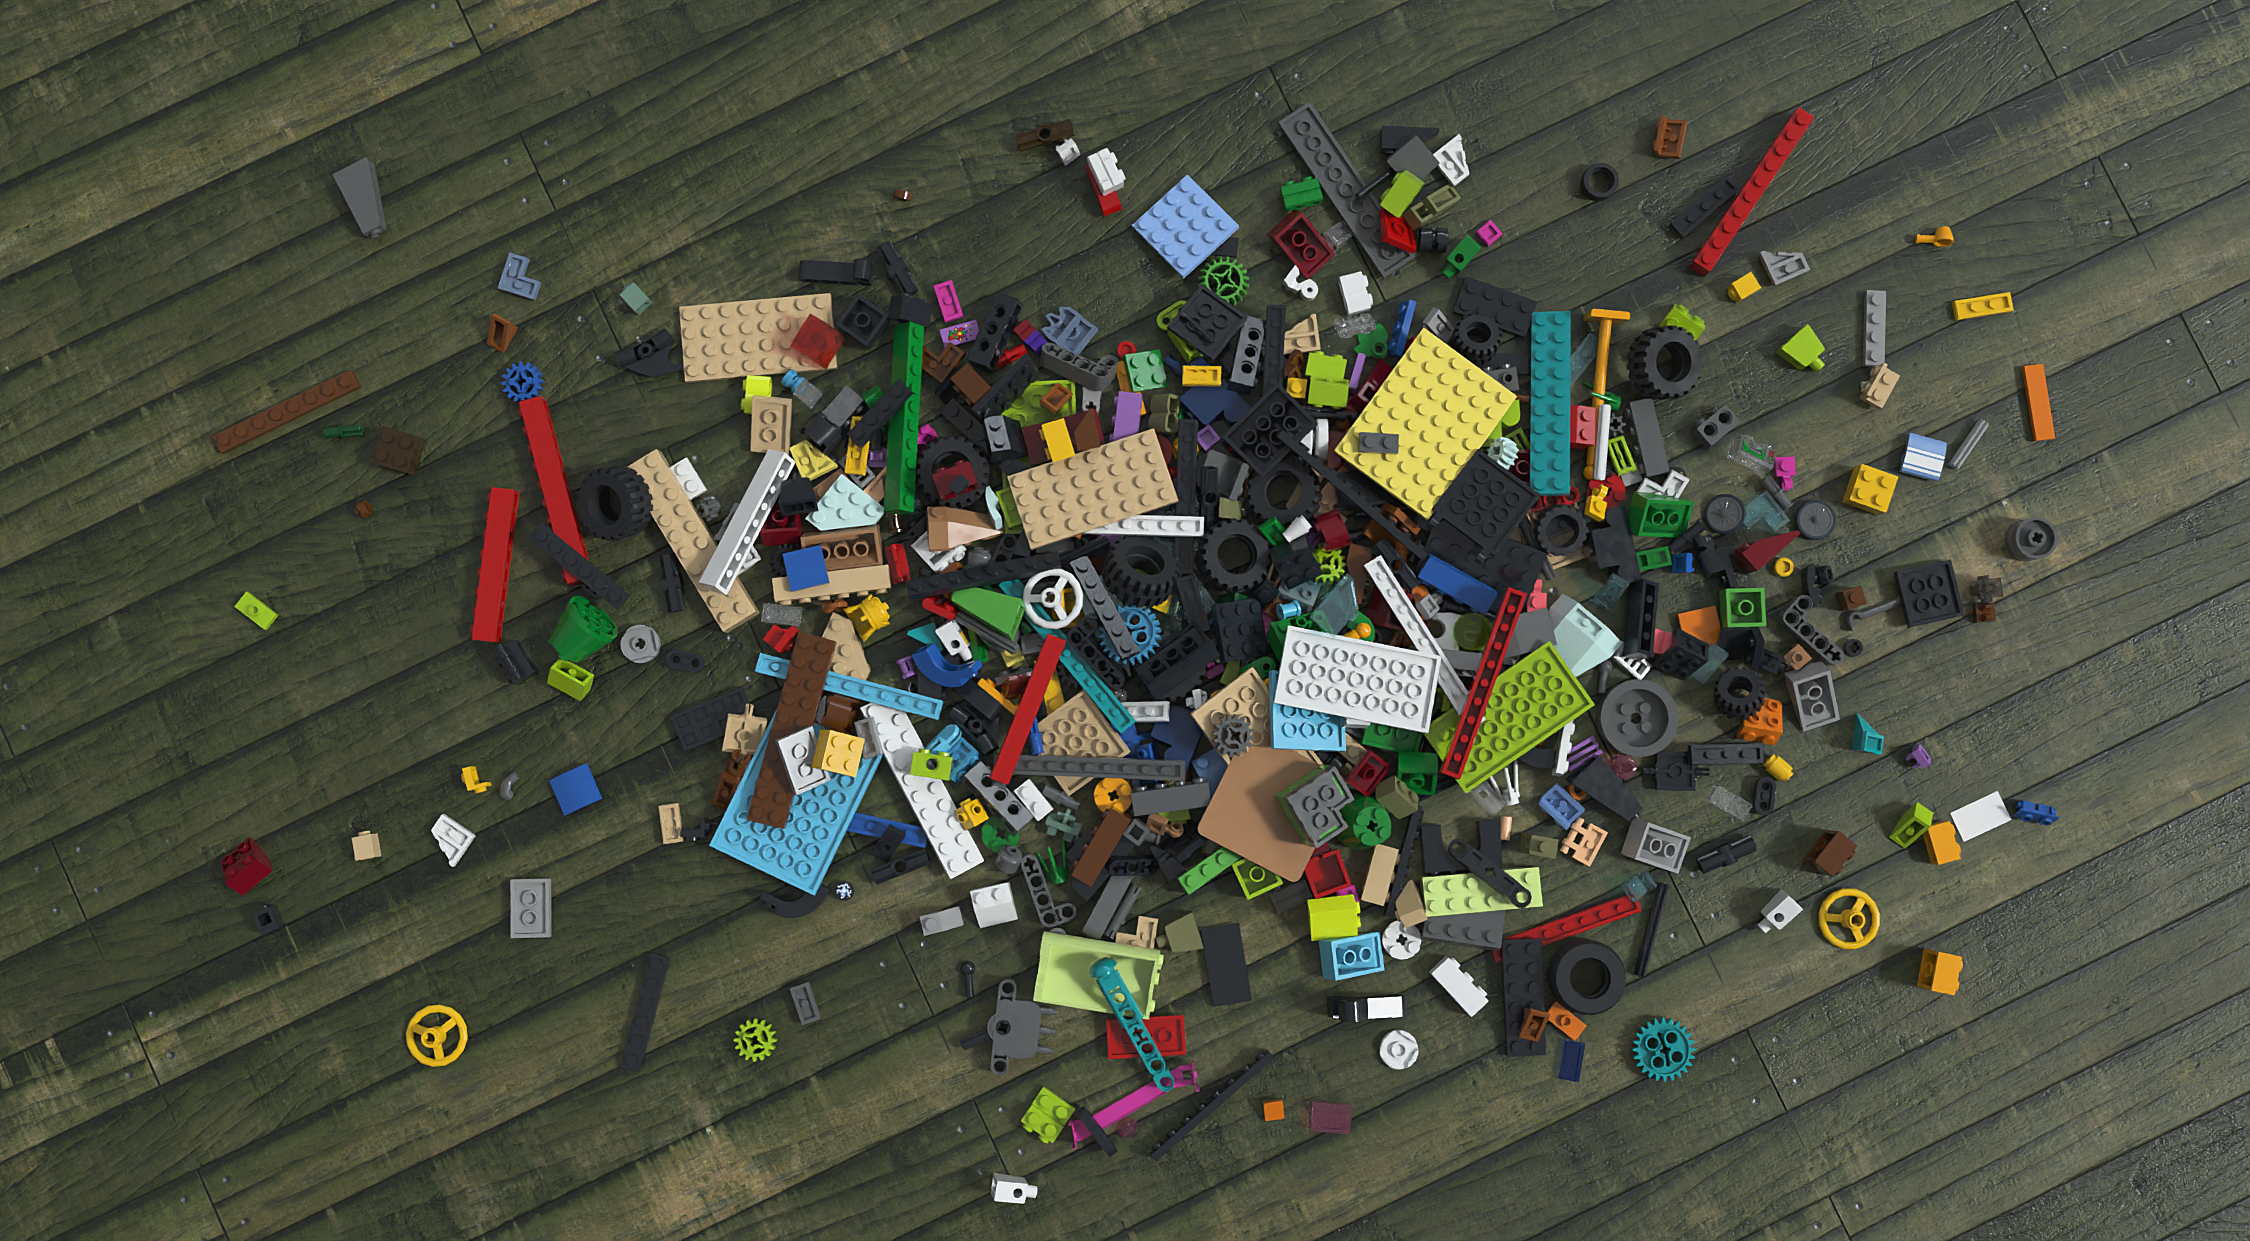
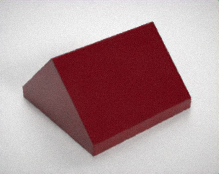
[1344,748,1391,797]

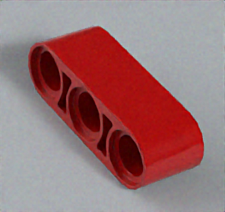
[1086,165,1122,217]
[1527,487,1579,514]

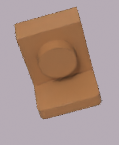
[1784,642,1812,670]

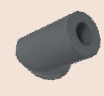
[499,771,520,801]

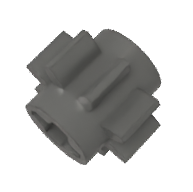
[1609,413,1626,438]
[697,496,721,521]

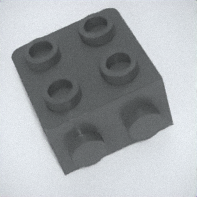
[1196,450,1250,501]

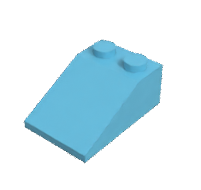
[1319,932,1384,981]

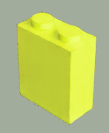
[1307,894,1361,941]

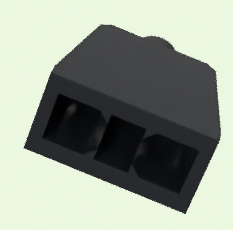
[779,473,819,517]

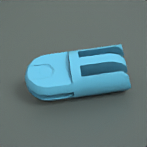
[924,724,962,762]

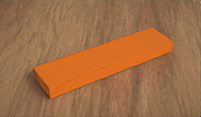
[2022,364,2055,442]

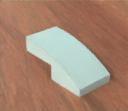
[985,486,1003,530]

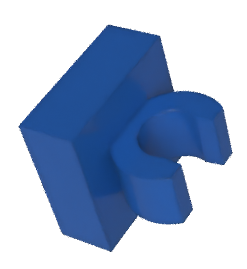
[1672,553,1695,574]

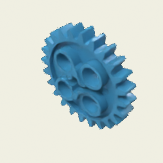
[1098,602,1162,665]

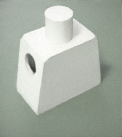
[1758,889,1803,933]
[990,1173,1037,1204]

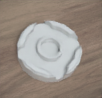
[1379,1030,1418,1069]

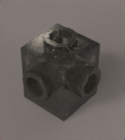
[1969,575,2004,603]

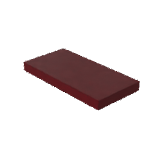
[1022,409,1105,465]

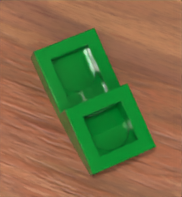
[1636,546,1672,571]

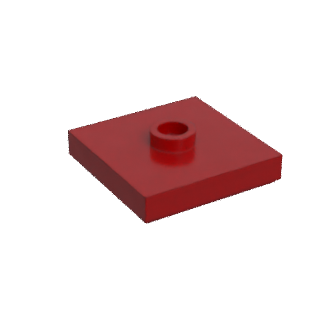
[1379,208,1416,253]

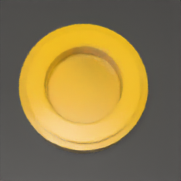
[1773,558,1794,577]

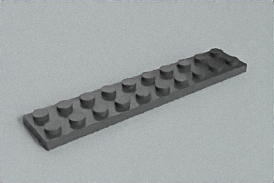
[1278,102,1415,279]

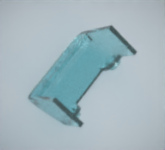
[1310,573,1359,638]

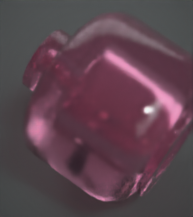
[1117,1117,1138,1138]

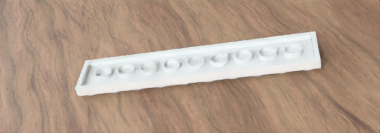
[859,703,984,880]

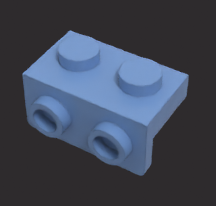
[1538,782,1585,830]

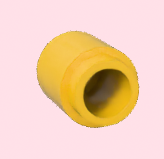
[1763,754,1793,782]

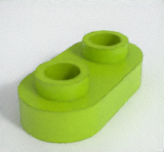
[1157,300,1187,331]

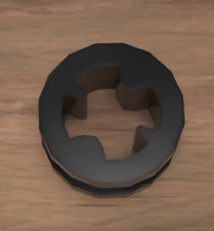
[1843,639,1863,657]

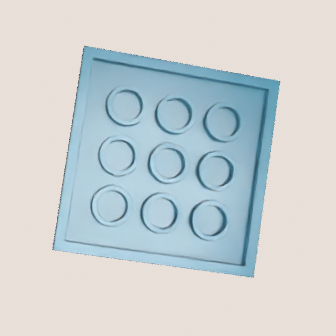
[1269,670,1346,752]

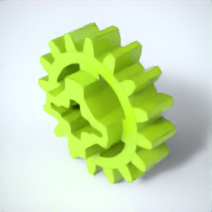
[1313,544,1346,585]
[734,1018,777,1062]

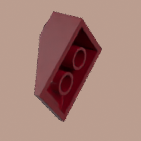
[1266,209,1335,280]
[760,493,802,546]
[1731,530,1801,574]

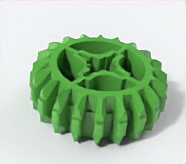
[1198,257,1249,306]

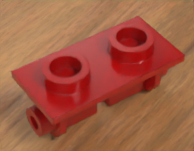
[885,543,911,585]

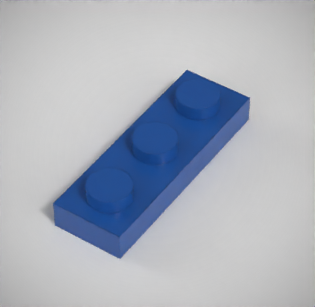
[1387,300,1416,358]

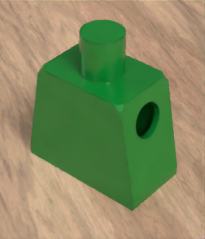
[1441,235,1481,279]

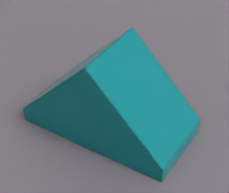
[907,622,944,652]

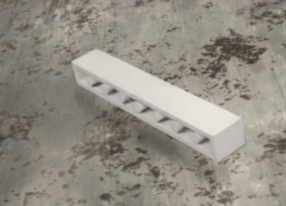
[699,449,795,595]

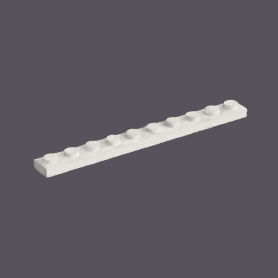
[1364,555,1486,723]

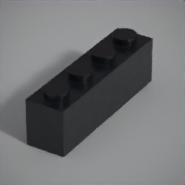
[1623,578,1659,661]

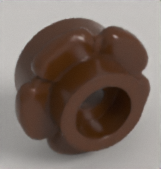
[355,500,373,518]

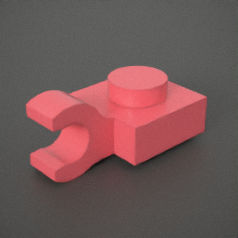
[1526,579,1547,612]

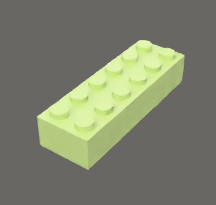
[1419,866,1543,917]

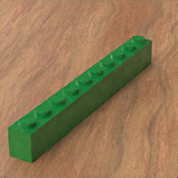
[884,321,924,515]

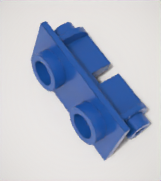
[2012,800,2060,826]

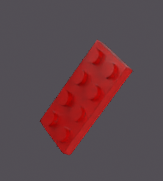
[1106,1014,1186,1059]

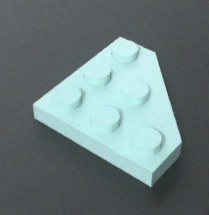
[805,474,885,531]

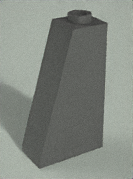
[332,157,387,238]

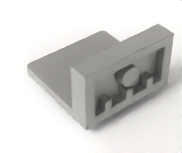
[1277,578,1322,615]

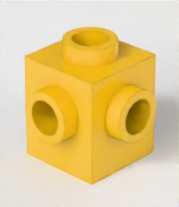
[955,798,989,831]

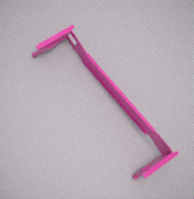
[1069,1061,1200,1149]

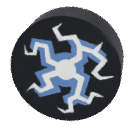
[834,881,855,901]

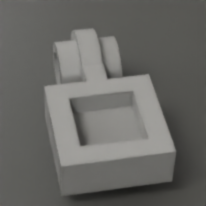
[1415,591,1444,620]

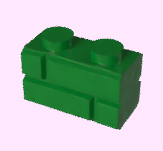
[1280,177,1323,213]

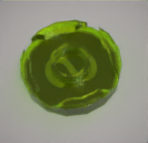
[1453,612,1491,651]

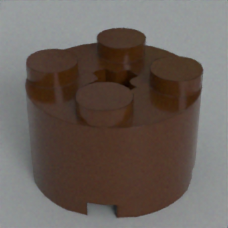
[821,693,860,735]

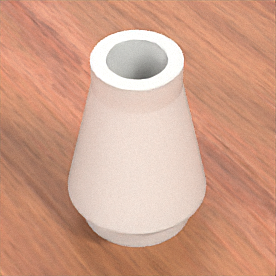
[1282,515,1312,543]

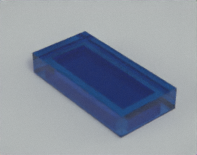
[1559,1039,1585,1082]

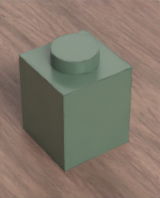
[620,282,653,315]

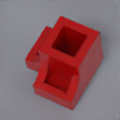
[763,624,801,654]

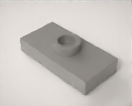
[854,717,884,760]

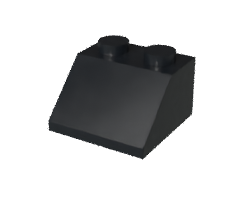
[982,415,1028,462]

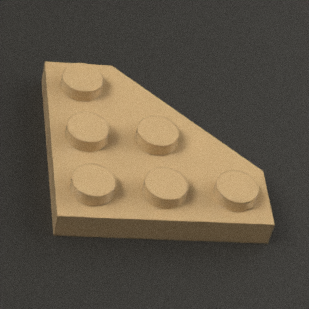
[822,612,871,680]

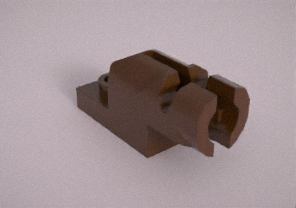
[712,749,751,811]

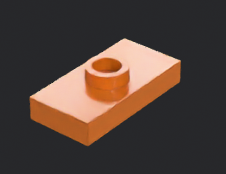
[1546,1001,1587,1041]

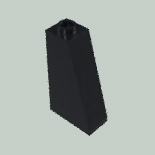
[1566,754,1643,821]

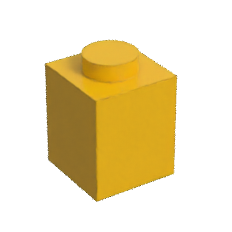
[1726,272,1761,304]
[1286,378,1307,402]

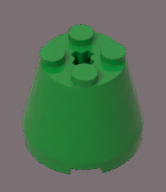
[547,596,618,663]
[1335,791,1391,850]

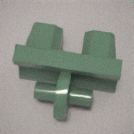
[1045,808,1082,843]

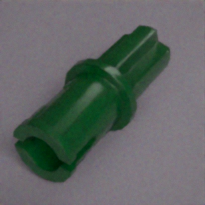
[323,424,364,439]

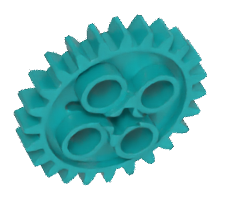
[1631,1017,1696,1082]

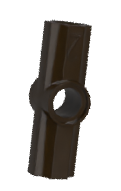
[1016,119,1075,152]

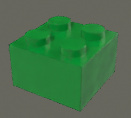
[1396,751,1438,795]

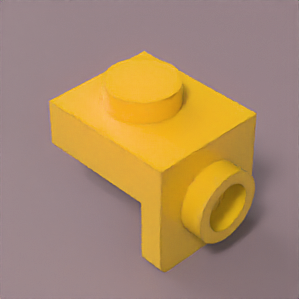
[461,766,492,794]

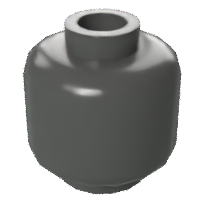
[967,547,993,568]
[995,845,1023,874]

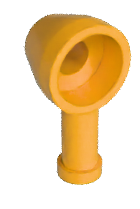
[1915,226,1954,247]

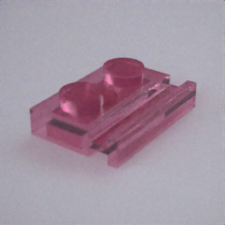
[1310,1101,1352,1134]

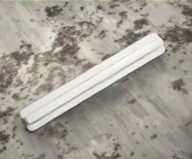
[1594,404,1611,480]

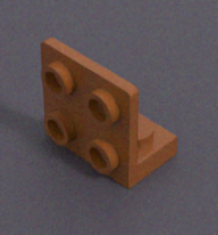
[1363,502,1420,547]

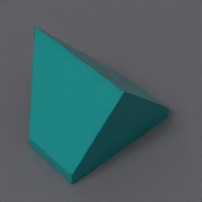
[1851,712,1884,755]

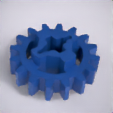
[501,362,545,403]

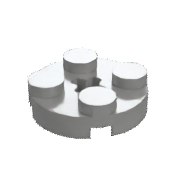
[621,625,661,663]

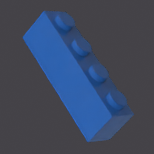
[1418,553,1497,615]

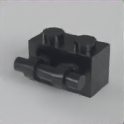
[494,640,539,685]

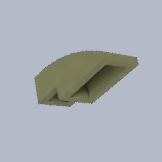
[1403,183,1461,231]

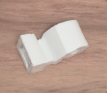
[1282,265,1318,301]

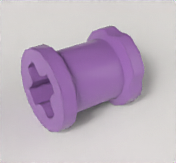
[896,656,918,680]

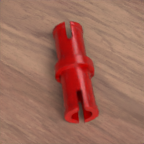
[994,343,1028,372]

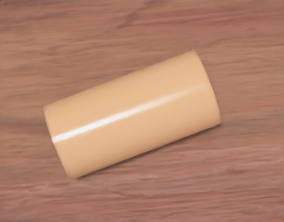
[1499,816,1512,840]

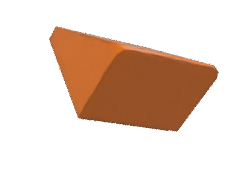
[1262,1099,1285,1121]

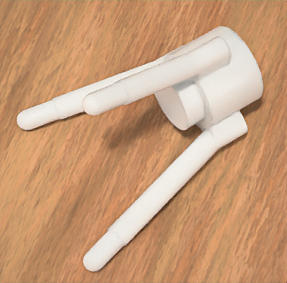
[1489,759,1520,806]

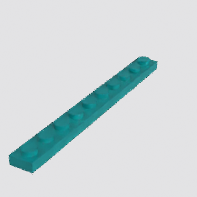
[999,579,1136,734]

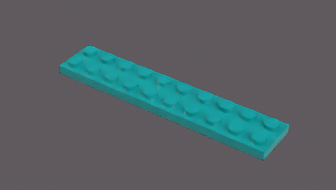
[1530,311,1571,496]

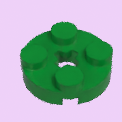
[982,816,1020,853]

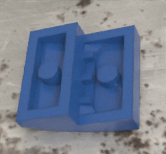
[549,764,602,816]

